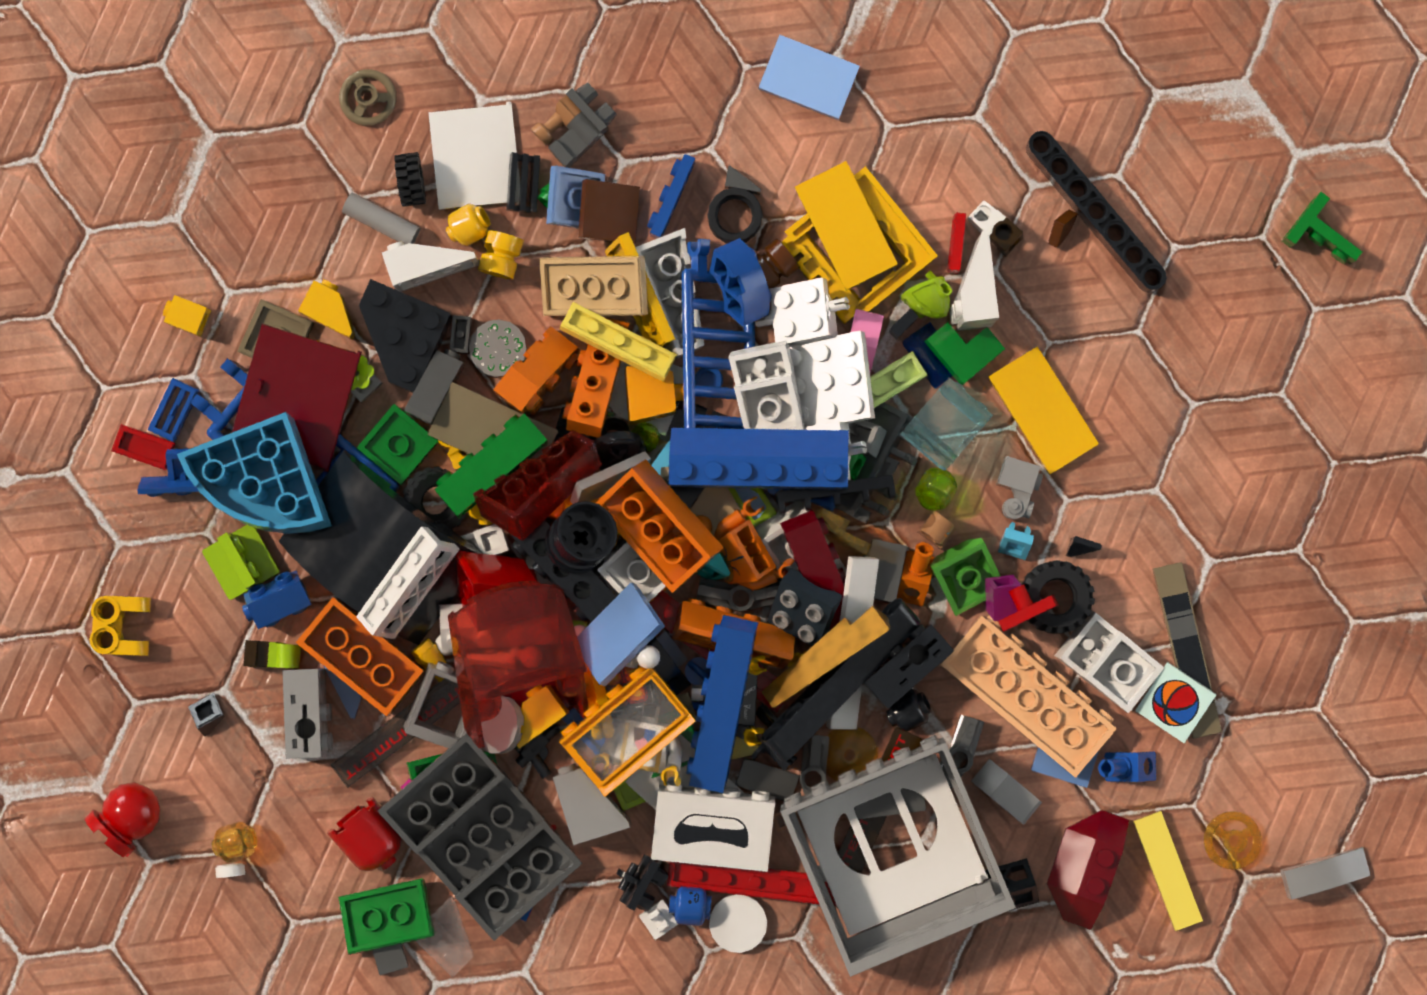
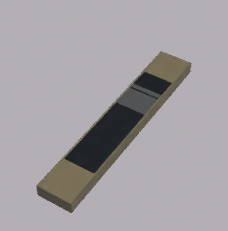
[1152,562,1222,739]

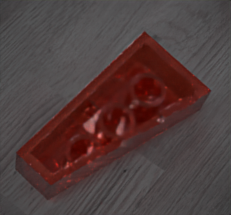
[473,430,602,541]

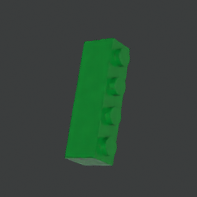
[434,413,548,519]

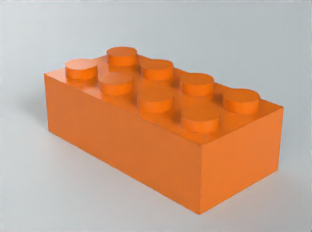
[296,597,426,716]

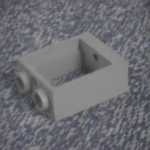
[403,661,486,749]

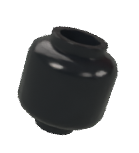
[886,689,932,732]

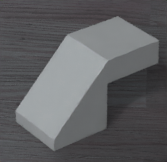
[971,759,1042,825]

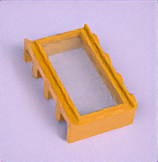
[559,666,696,797]

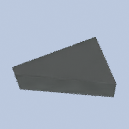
[725,165,761,195]

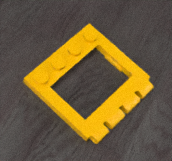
[781,166,938,324]

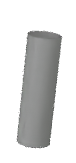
[342,192,420,245]

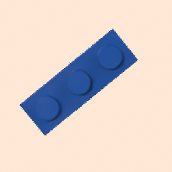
[647,154,695,239]

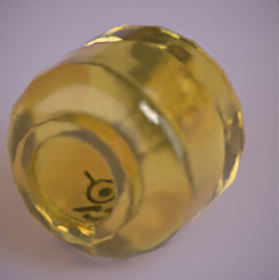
[212,822,258,863]

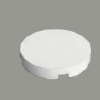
[709,894,767,953]

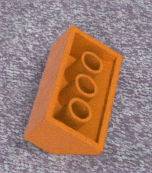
[596,459,724,593]
[671,598,795,669]

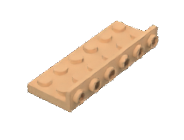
[940,615,1117,778]

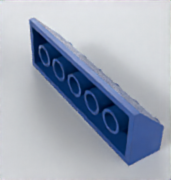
[669,428,849,490]

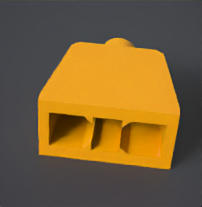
[624,366,684,425]

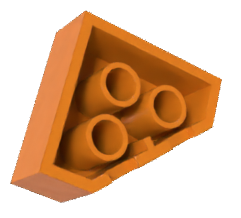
[493,326,579,416]

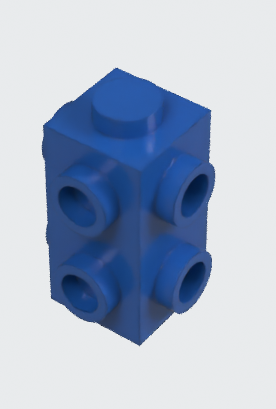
[242,570,312,629]

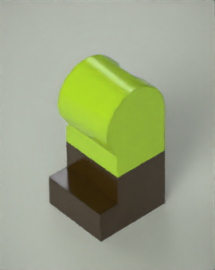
[243,640,301,668]

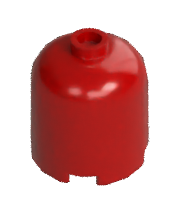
[327,797,401,872]

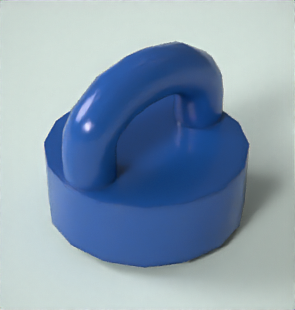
[685,657,711,685]

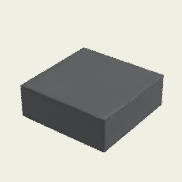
[372,944,409,976]

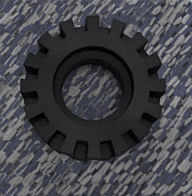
[394,152,426,207]

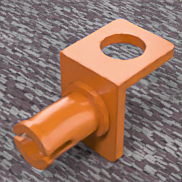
[896,542,935,606]

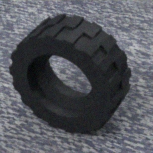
[403,467,468,530]

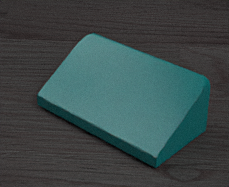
[696,553,730,580]

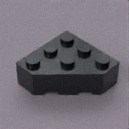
[359,279,453,393]

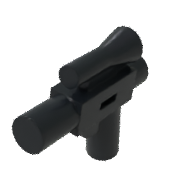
[514,724,561,779]

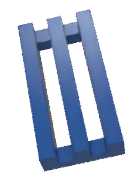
[147,378,200,443]

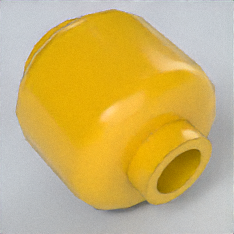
[446,203,491,246]

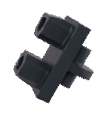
[616,854,668,911]

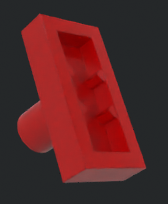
[998,584,1059,631]

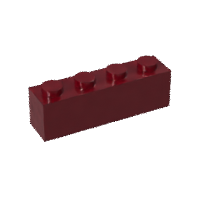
[780,510,846,630]

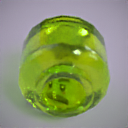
[915,468,958,511]

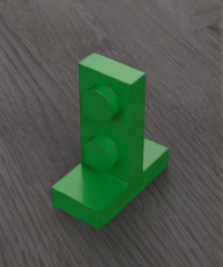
[1281,192,1363,264]

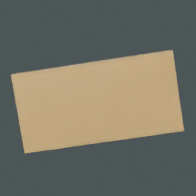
[539,256,648,316]

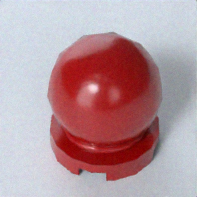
[84,782,160,857]

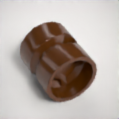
[756,239,800,289]

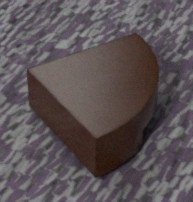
[1048,209,1078,248]

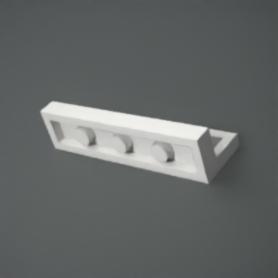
[356,526,460,639]

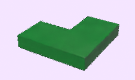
[924,322,1005,386]

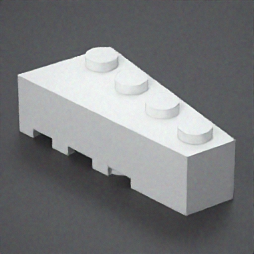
[635,228,704,359]

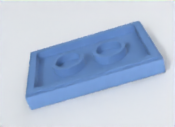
[572,582,665,686]

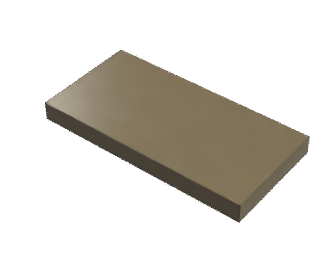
[427,382,559,484]

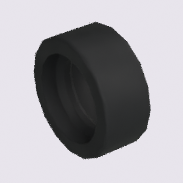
[708,187,763,243]

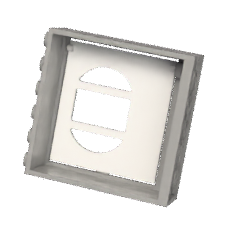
[780,735,1016,977]

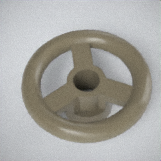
[339,69,397,126]

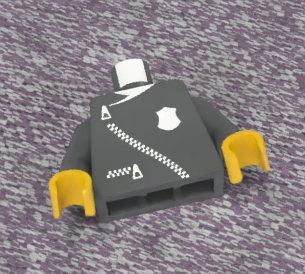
[691,655,767,746]

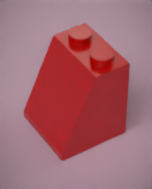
[455,551,547,632]

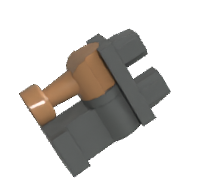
[531,82,616,168]

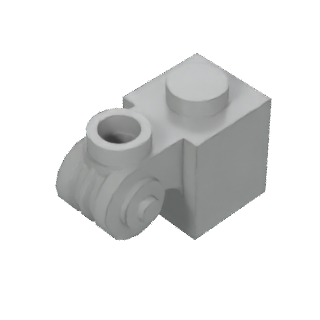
[996,456,1043,520]

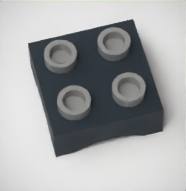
[767,568,842,646]

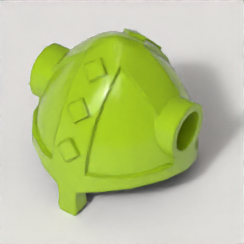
[901,270,952,319]

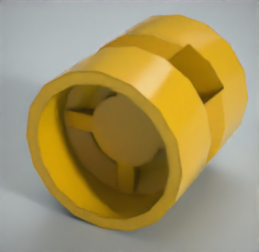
[478,230,524,280]

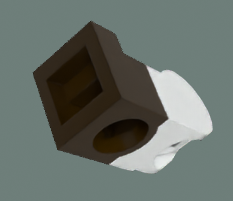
[968,201,1023,257]

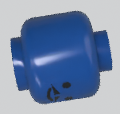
[669,886,712,926]

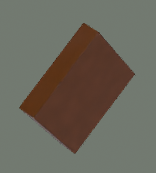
[578,179,640,244]

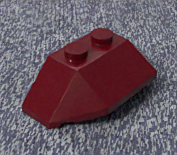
[1046,810,1129,930]

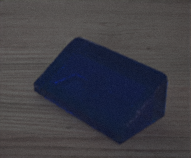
[902,322,953,388]

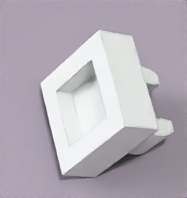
[639,899,678,940]

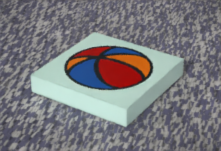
[1135,662,1217,743]

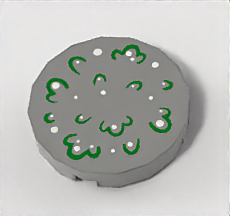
[469,319,527,378]

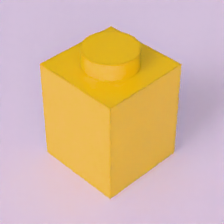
[163,295,211,337]

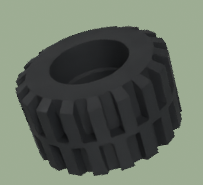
[1021,560,1095,634]

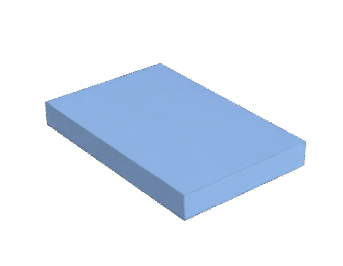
[758,34,860,121]

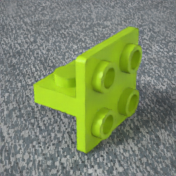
[202,525,280,600]

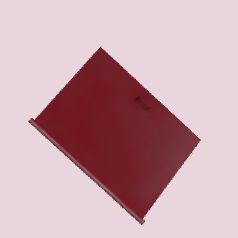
[232,324,362,472]

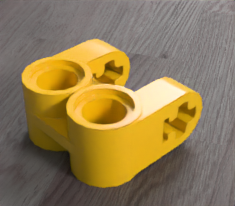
[89,596,151,656]

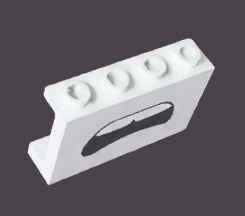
[651,781,775,872]

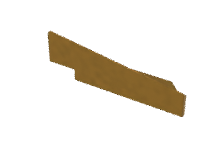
[762,606,890,708]

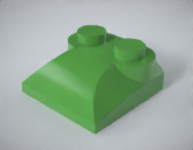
[930,538,1001,616]

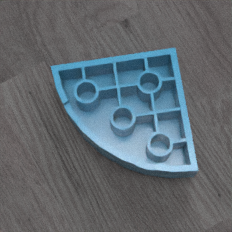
[177,412,332,534]

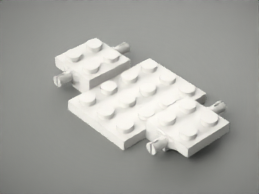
[755,278,875,480]

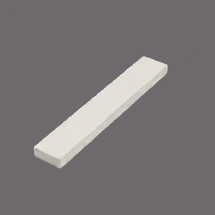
[826,556,879,729]

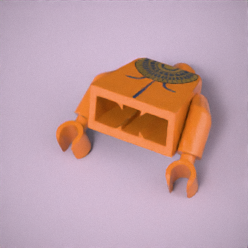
[714,496,798,590]

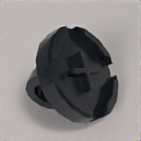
[589,418,647,471]

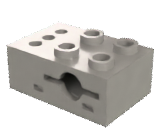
[282,668,333,759]

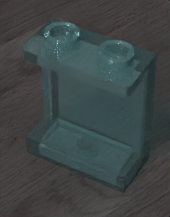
[900,378,993,472]

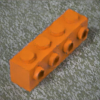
[562,316,630,438]

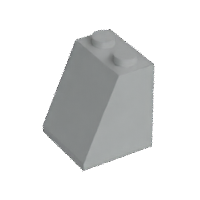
[553,763,632,845]

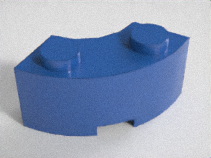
[709,238,772,327]

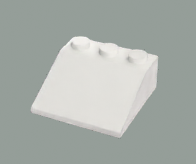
[949,230,999,331]

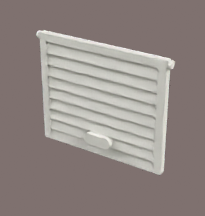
[428,102,520,210]

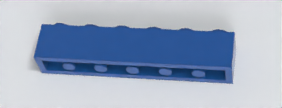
[686,615,758,793]

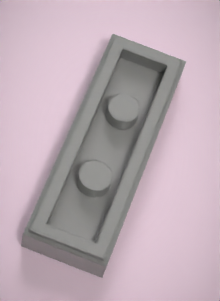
[570,452,651,504]

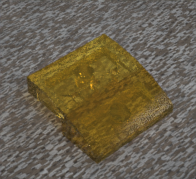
[815,508,871,555]

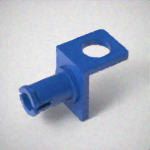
[1098,751,1156,782]

